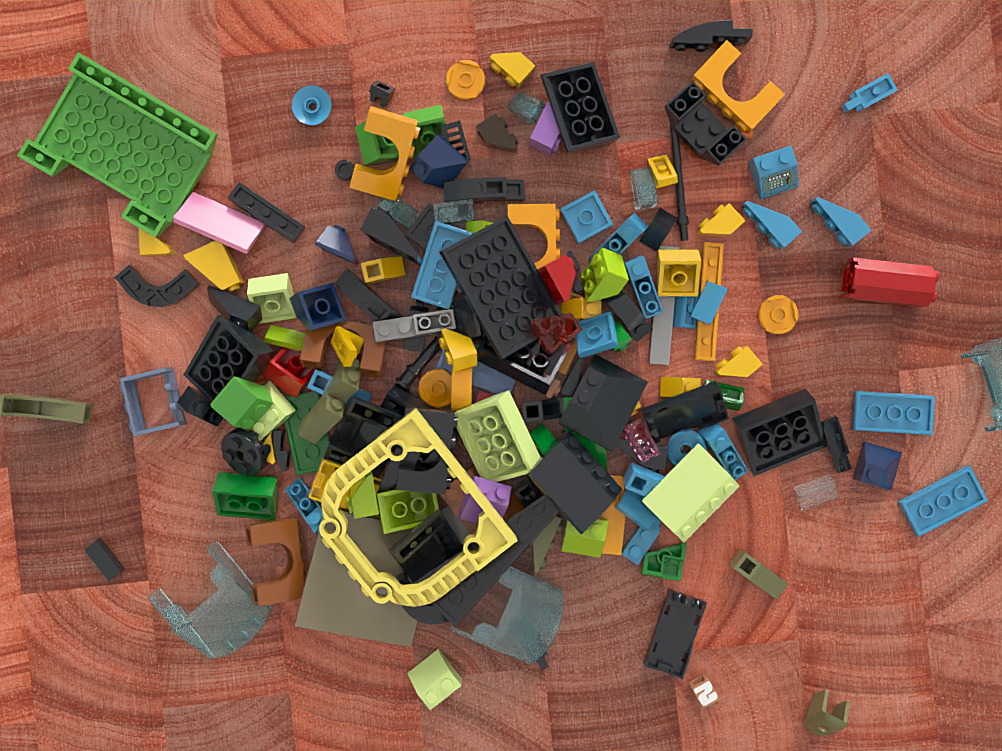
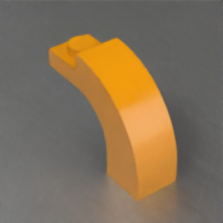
[451,367,473,412]

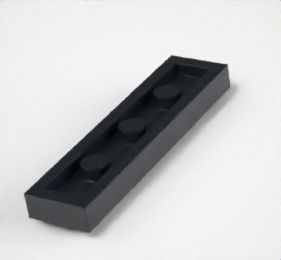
[227,182,305,244]

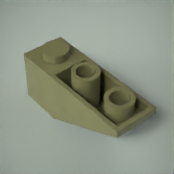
[532,515,563,573]
[729,548,788,600]

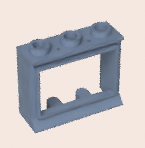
[120,367,187,436]

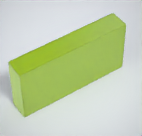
[265,325,306,351]

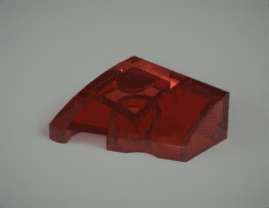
[531,313,583,354]

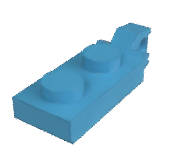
[841,73,898,113]
[622,517,661,565]

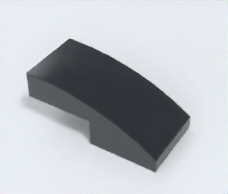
[567,250,584,294]
[273,429,291,471]

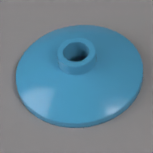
[292,85,332,126]

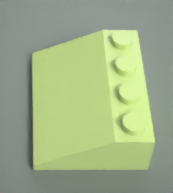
[454,390,540,482]
[642,444,739,542]

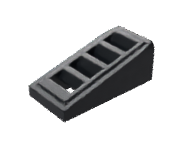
[441,120,471,160]
[559,357,583,397]

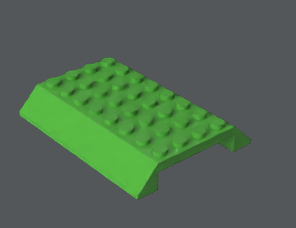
[17,52,217,238]

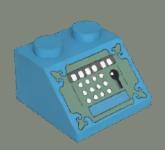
[748,145,799,200]

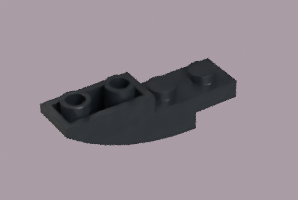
[669,20,753,52]
[443,177,525,203]
[334,269,404,321]

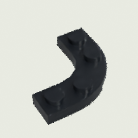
[114,265,200,307]

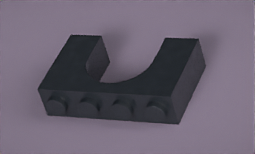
[396,406,458,495]

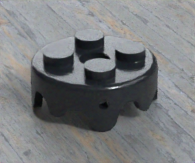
[221,427,271,476]

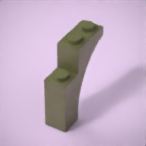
[298,359,361,444]
[0,393,93,424]

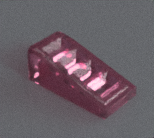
[623,418,661,463]

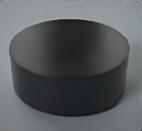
[335,160,355,181]

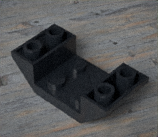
[665,81,747,166]

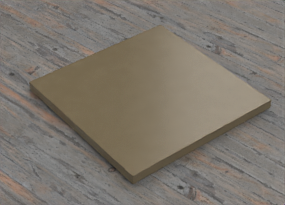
[294,511,418,647]

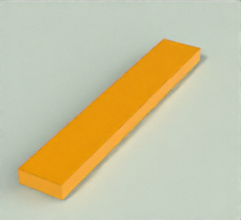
[694,242,724,361]

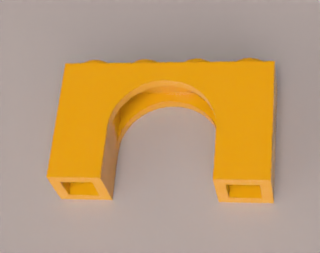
[691,40,785,133]
[349,106,420,201]
[508,204,560,269]

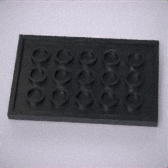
[439,216,566,360]

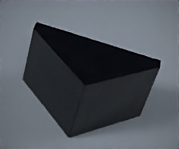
[639,208,677,251]
[512,476,542,507]

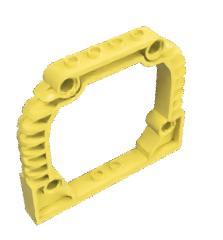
[319,408,518,607]

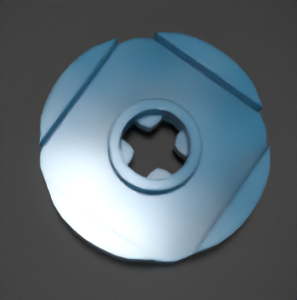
[668,429,708,466]

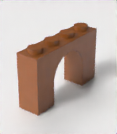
[300,321,388,378]
[245,517,305,607]

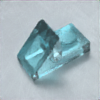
[507,92,546,125]
[375,197,419,229]
[433,199,475,224]

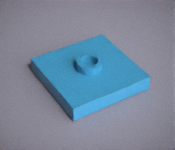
[560,190,613,244]
[574,311,619,358]
[615,489,657,531]

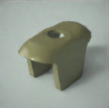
[803,690,850,737]

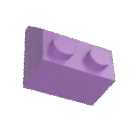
[529,102,562,156]
[459,476,512,524]

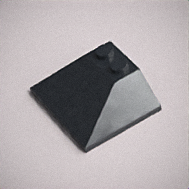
[558,354,648,452]
[323,396,404,481]
[388,509,463,583]

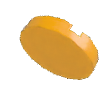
[446,60,485,101]
[758,295,798,334]
[419,368,452,408]

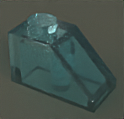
[630,168,658,210]

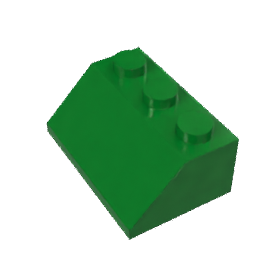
[212,472,279,520]

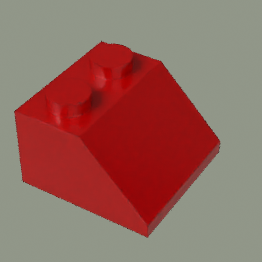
[537,254,576,304]
[264,347,315,398]

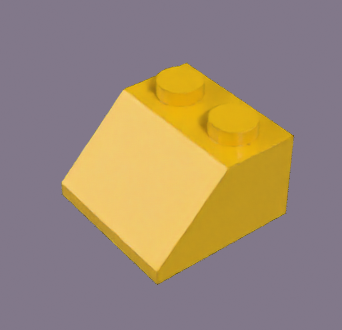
[657,250,701,296]

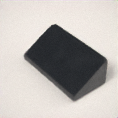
[85,538,125,581]

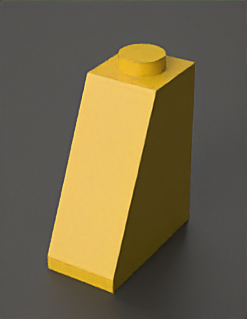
[184,240,245,293]

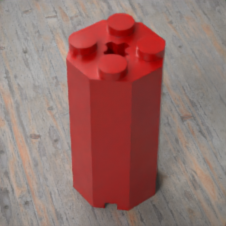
[841,258,939,307]

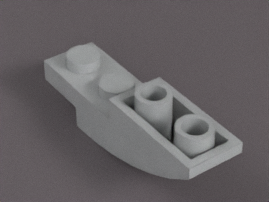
[373,309,456,343]

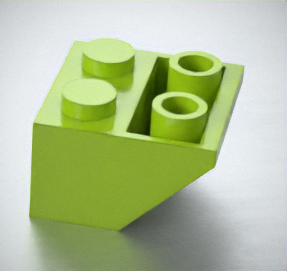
[581,248,629,302]

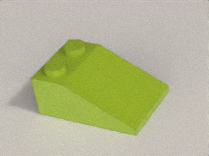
[376,489,439,534]

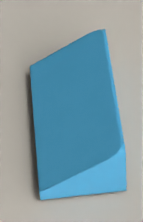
[690,281,728,325]
[673,290,700,329]

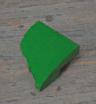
[641,542,687,582]

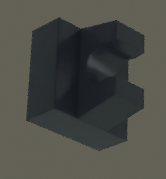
[369,80,395,107]

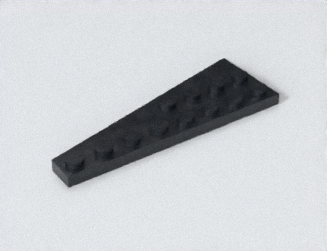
[413,495,560,626]

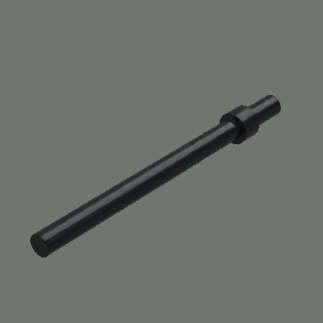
[670,125,689,241]

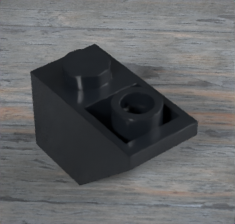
[177,386,223,426]

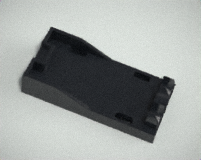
[640,381,729,444]
[643,589,707,679]

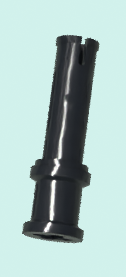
[395,336,441,391]

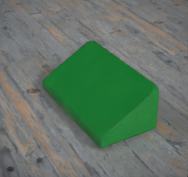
[704,380,744,411]

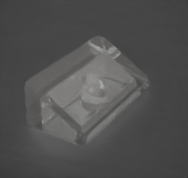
[793,475,838,511]

